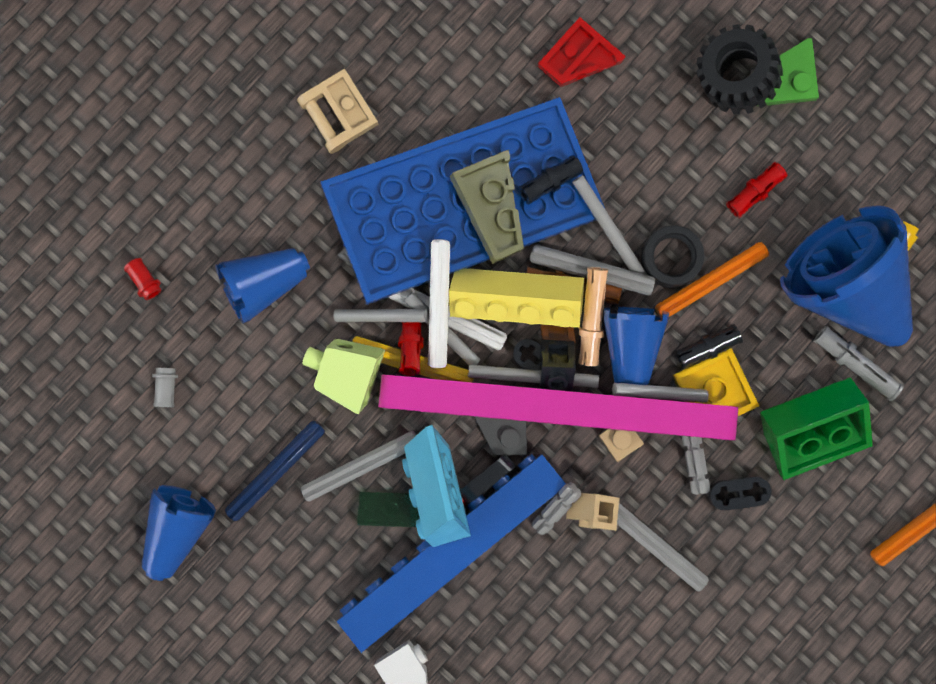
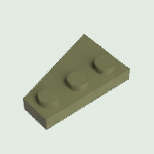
[450,149,524,264]

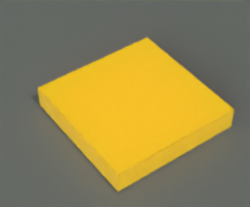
[672,348,759,416]

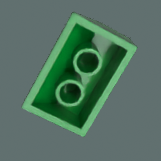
[760,377,873,480]

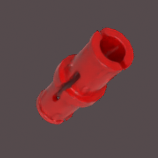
[726,162,788,219]
[398,322,424,376]

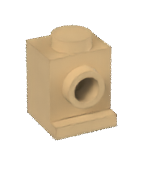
[566,493,620,531]

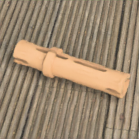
[578,267,608,366]

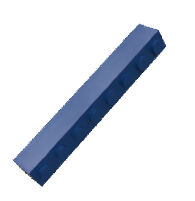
[337,454,566,653]

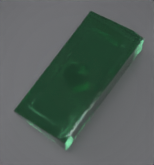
[357,492,420,528]

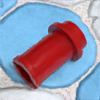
[124,258,162,300]

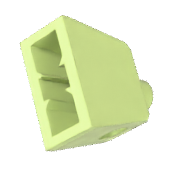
[302,339,385,414]

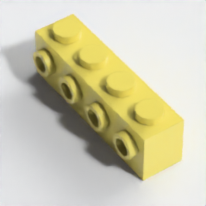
[449,268,584,328]

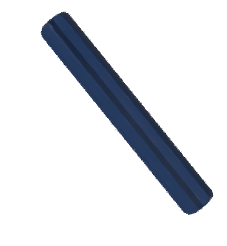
[224,421,325,521]

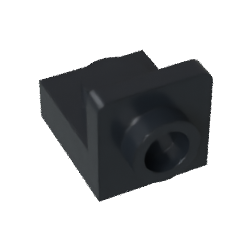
[540,339,576,391]

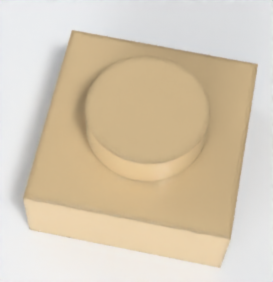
[598,429,644,462]

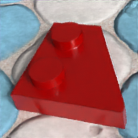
[537,17,626,87]

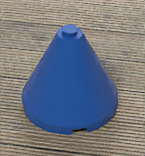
[780,206,913,347]

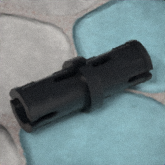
[518,155,583,205]
[675,324,743,369]

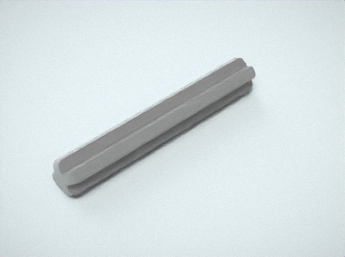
[530,245,655,295]
[301,431,416,502]
[617,503,709,591]

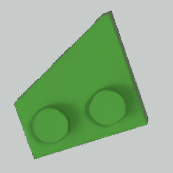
[752,38,819,106]

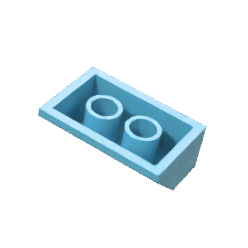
[402,425,471,547]

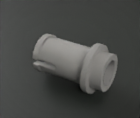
[152,368,178,407]

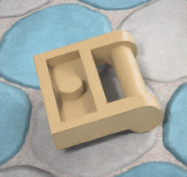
[297,69,379,154]

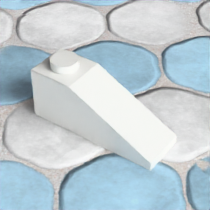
[374,639,428,684]

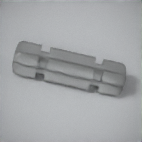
[682,436,710,495]
[532,483,581,535]

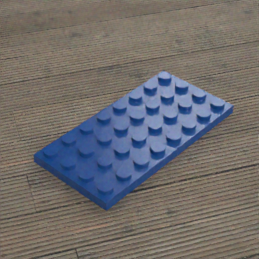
[320,97,605,305]

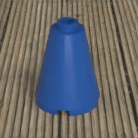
[215,248,310,324]
[603,307,669,385]
[141,485,216,581]

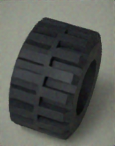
[696,24,783,115]

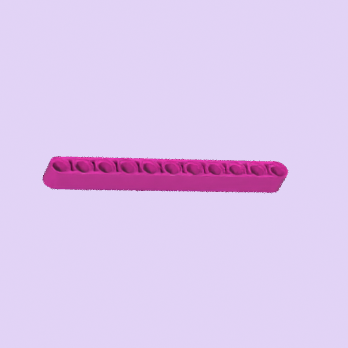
[378,375,738,441]

